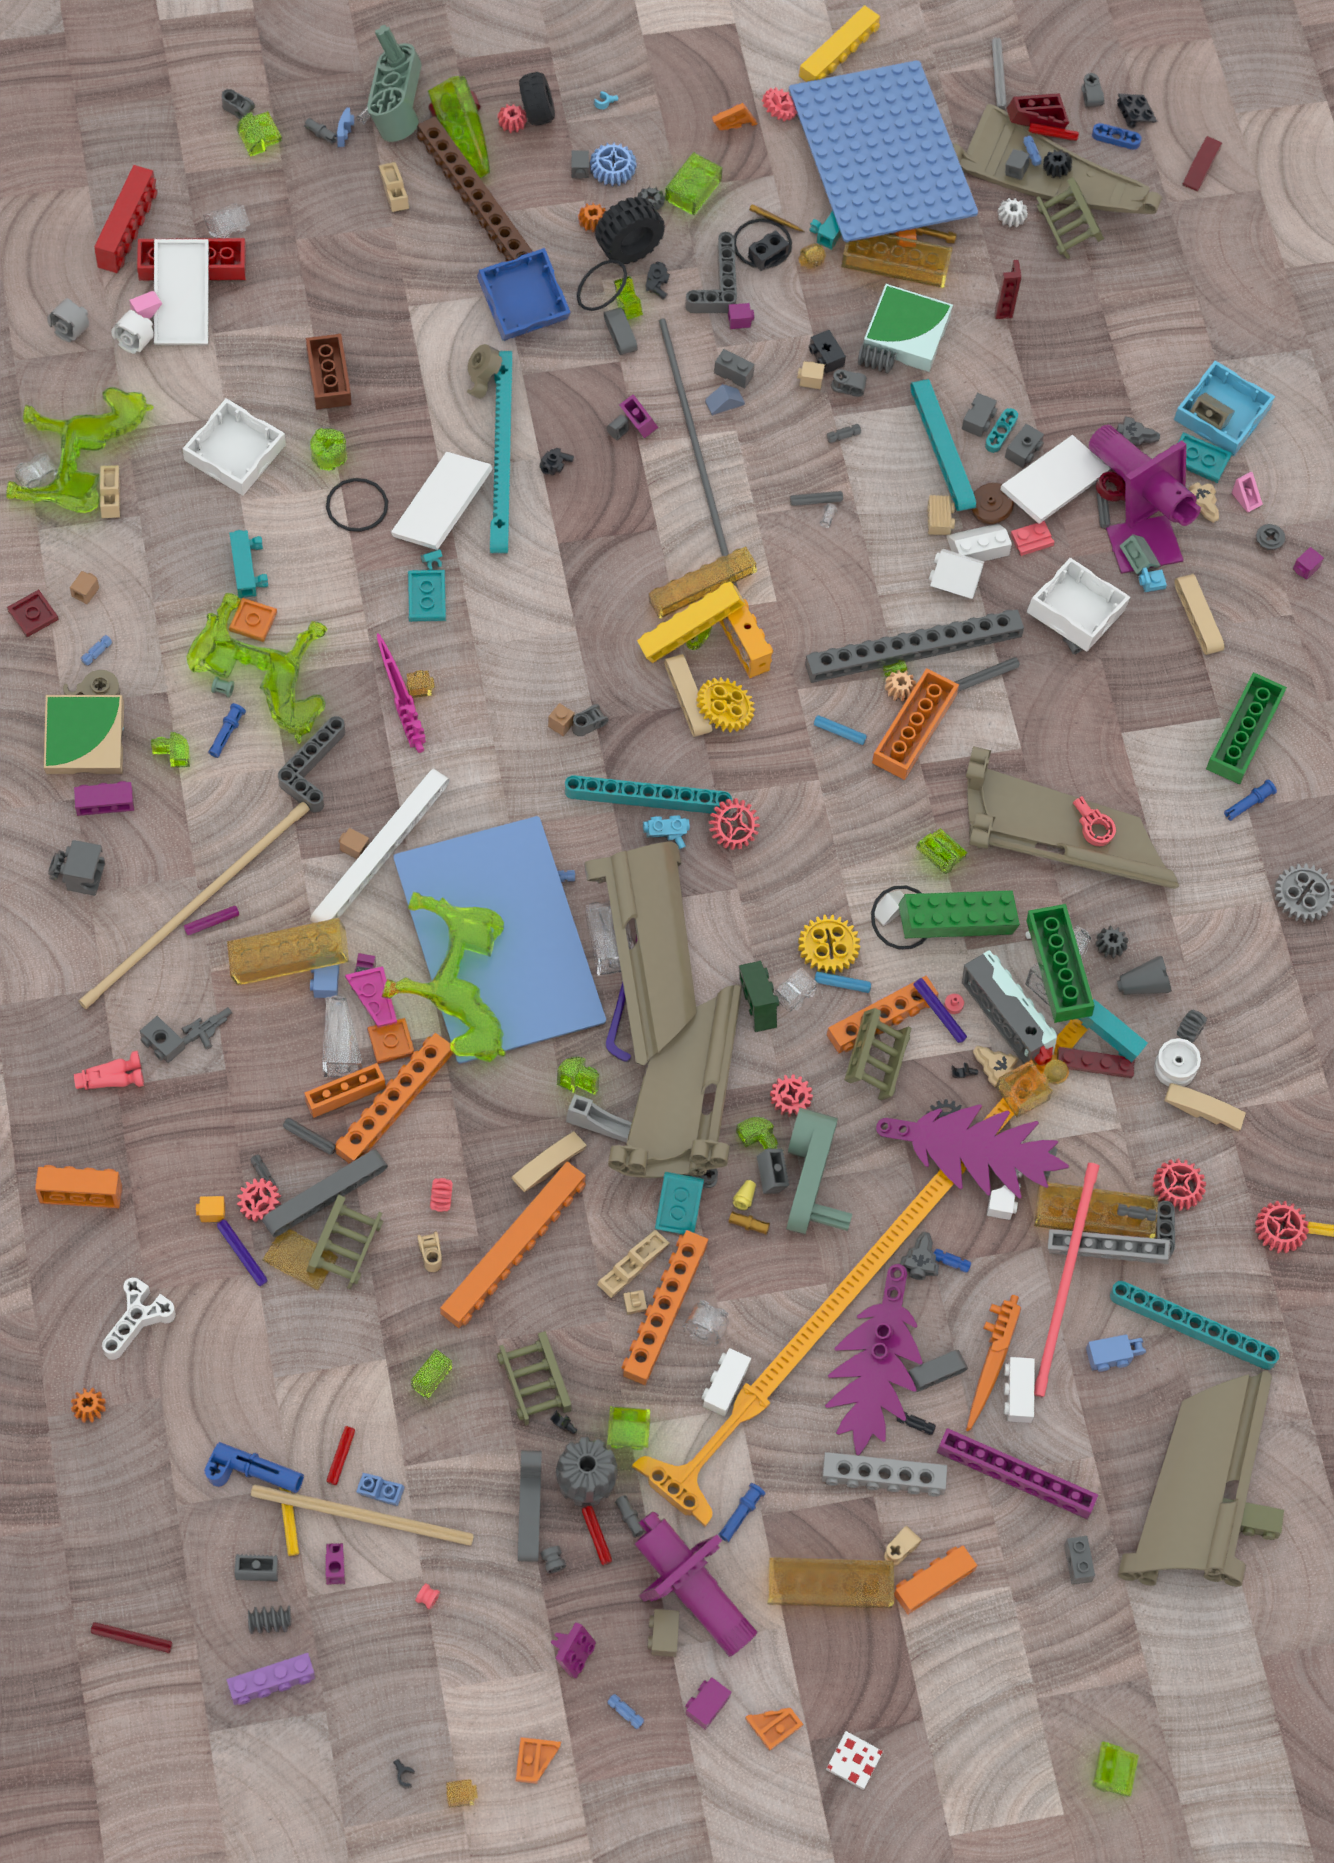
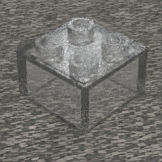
[203,203,250,238]

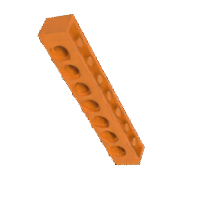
[335,1033,454,1164]
[621,1230,708,1386]

